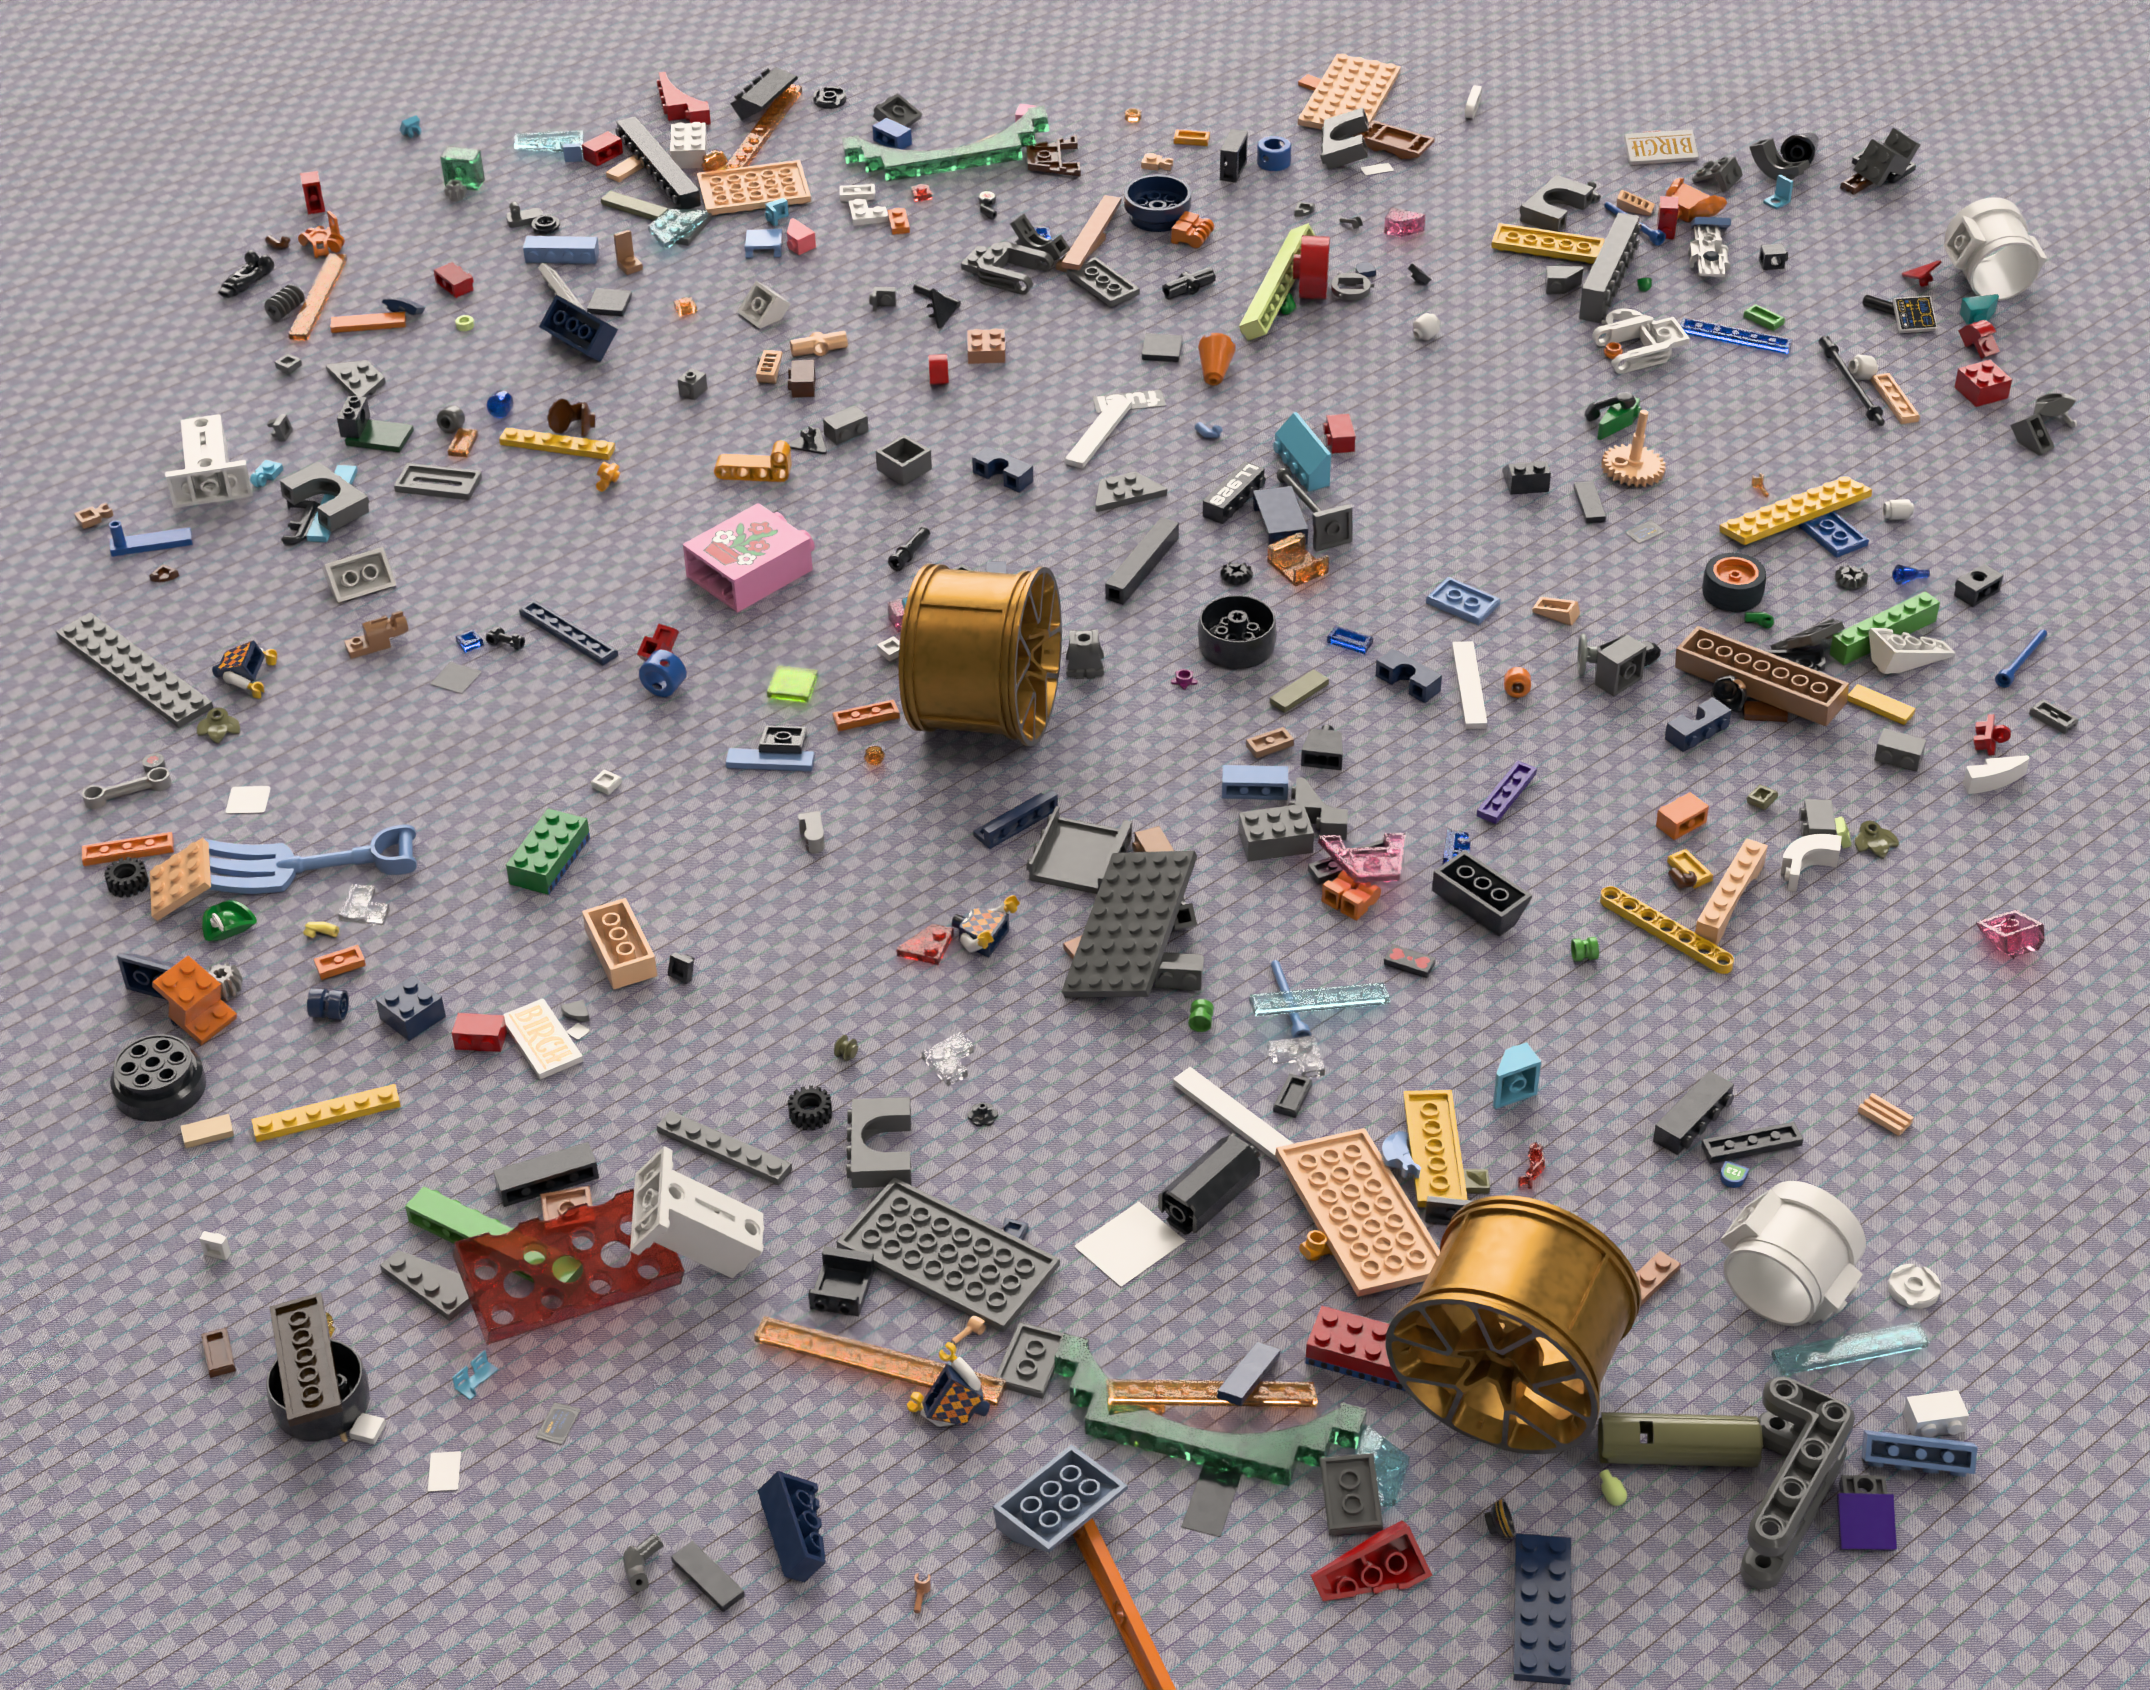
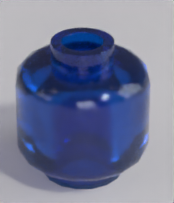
[486,390,514,418]

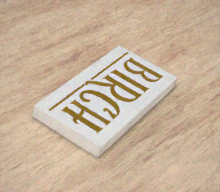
[1624,130,1699,165]
[504,999,583,1080]

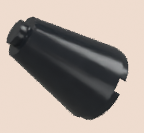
[1780,132,1819,164]

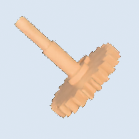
[1601,410,1666,487]

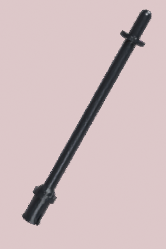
[1818,336,1885,426]

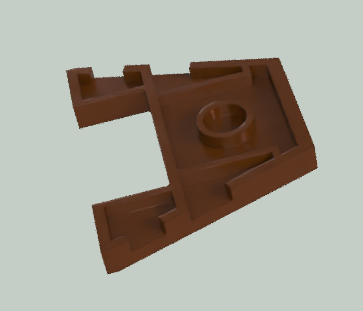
[1026,135,1081,176]

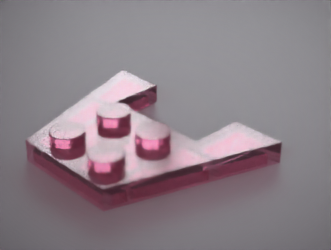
[1318,833,1406,883]

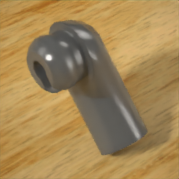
[1587,181,1601,203]

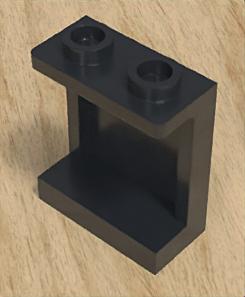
[808,1246,875,1317]

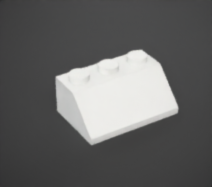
[322,547,396,603]

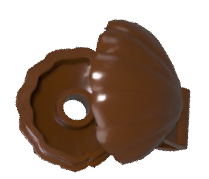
[547,398,595,438]

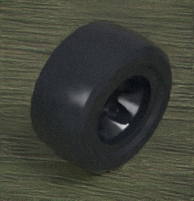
[1198,595,1277,669]
[267,1339,370,1441]

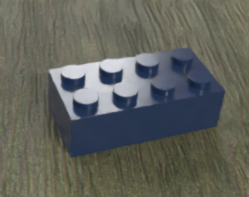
[539,294,618,362]

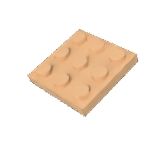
[150,837,211,921]

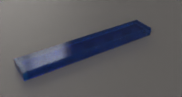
[1680,317,1793,355]

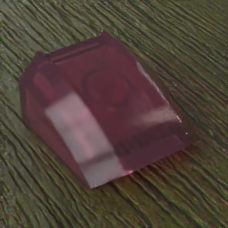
[1976,910,2045,959]

